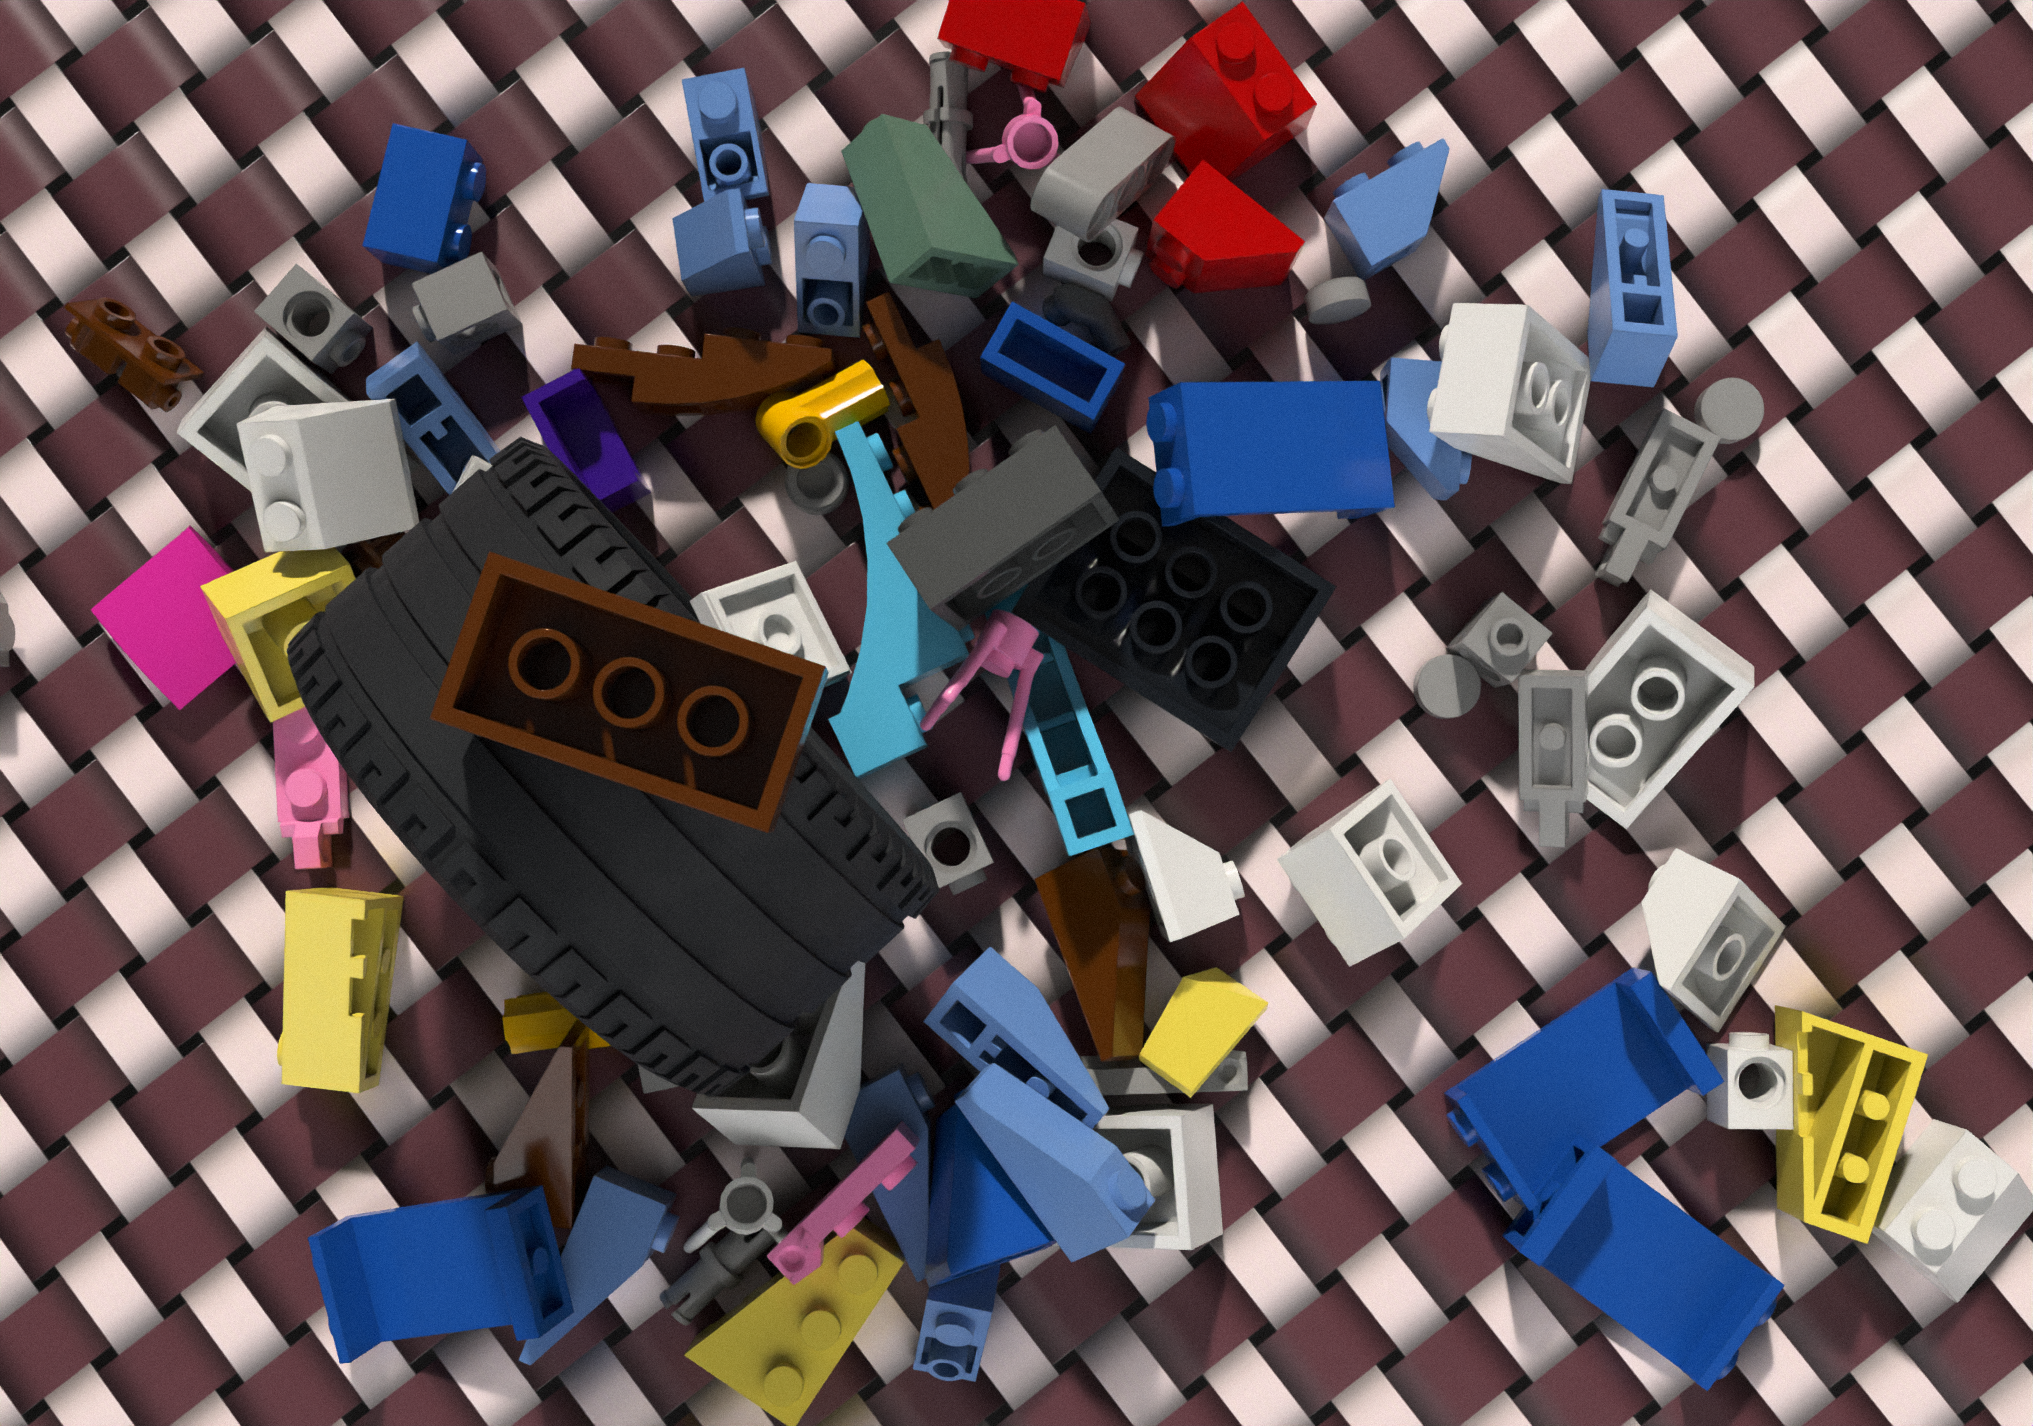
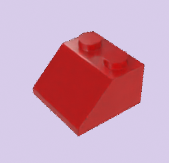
[937,0,1091,93]
[1134,1,1317,182]
[1145,160,1305,294]

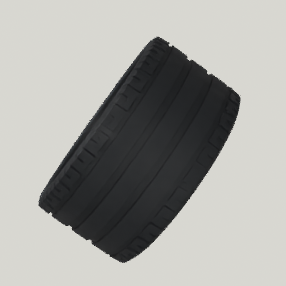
[287,437,939,1096]

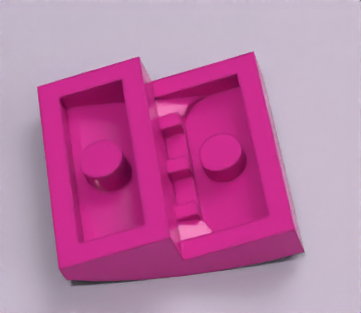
[91,525,236,710]

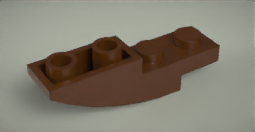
[862,292,970,510]
[571,327,837,416]

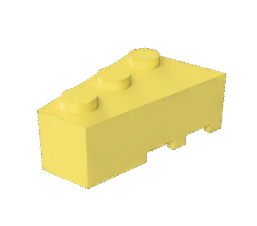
[277,887,404,1093]
[1775,1005,1928,1244]
[684,1217,905,1426]

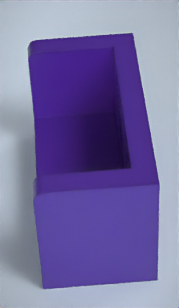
[521,368,651,513]

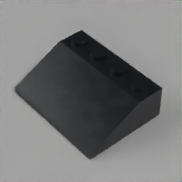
[1011,447,1337,752]

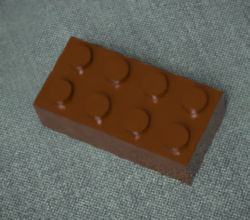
[429,551,829,833]

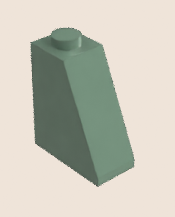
[841,114,1019,298]

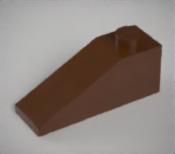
[1034,847,1150,1062]
[485,1020,589,1229]

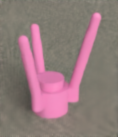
[966,84,1060,170]
[920,609,1044,781]

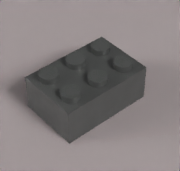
[886,425,1119,631]

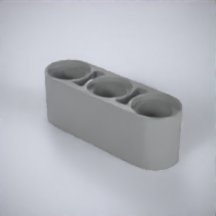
[1030,106,1176,242]

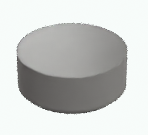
[1304,277,1371,325]
[1694,378,1764,444]
[784,452,849,515]
[1413,654,1481,719]

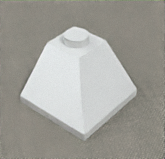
[1127,810,1245,942]
[1641,848,1786,1033]

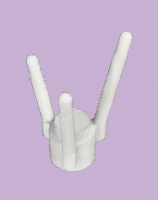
[683,1157,788,1253]

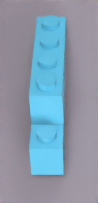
[828,421,975,779]
[984,582,1134,856]

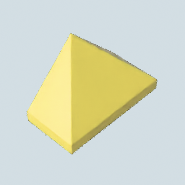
[1139,967,1268,1098]

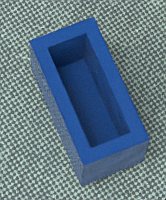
[362,123,486,274]
[980,301,1125,434]

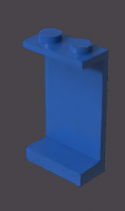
[1146,381,1395,526]
[1444,967,1725,1212]
[1502,1133,1785,1391]
[308,1185,574,1364]

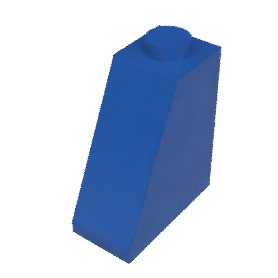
[925,1089,1057,1288]

